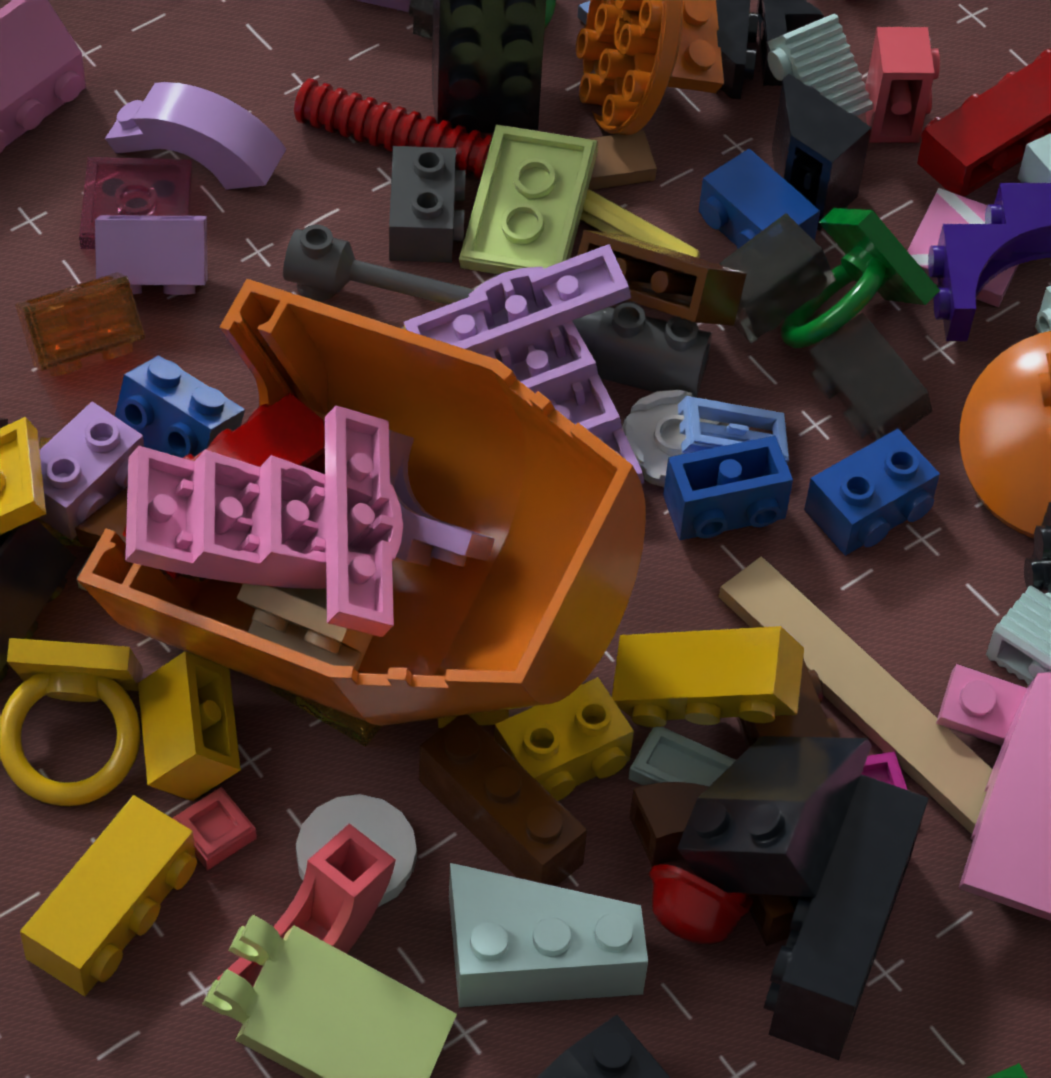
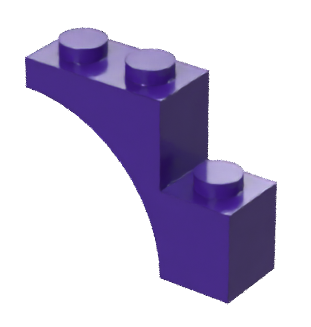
[928,183,1051,341]

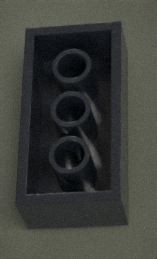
[432,0,546,133]
[764,774,929,1060]

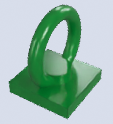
[781,208,940,348]

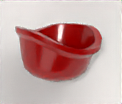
[648,864,753,944]

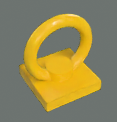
[0,638,143,806]

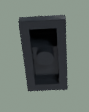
[756,0,824,86]

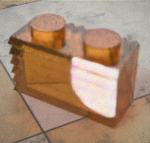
[15,272,145,376]

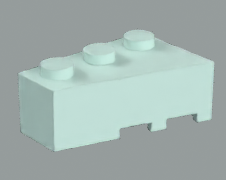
[449,863,648,1007]

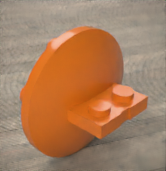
[576,0,724,135]
[959,331,1051,539]

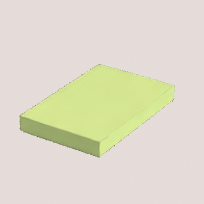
[459,124,598,274]

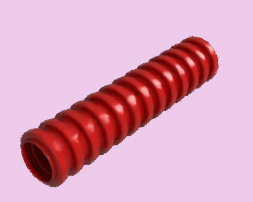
[294,78,493,180]

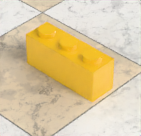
[612,626,804,727]
[20,795,197,997]

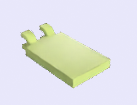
[202,915,457,1078]

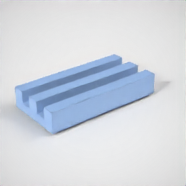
[678,396,789,463]

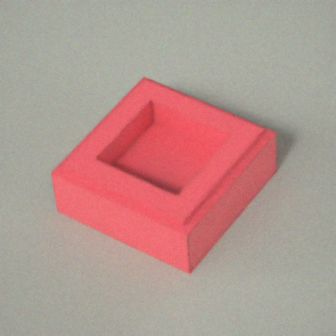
[173,786,257,871]

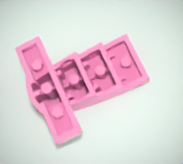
[125,406,403,637]
[936,664,1051,921]

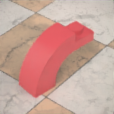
[217,823,396,987]

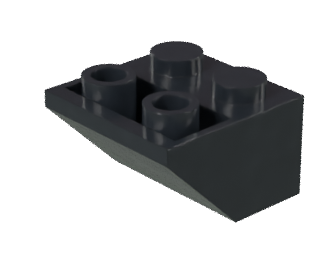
[772,74,872,231]

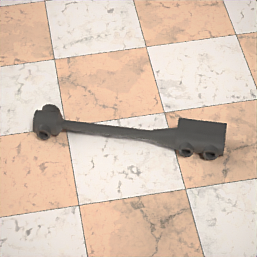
[283,224,712,398]

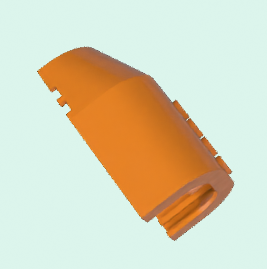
[77,279,646,726]

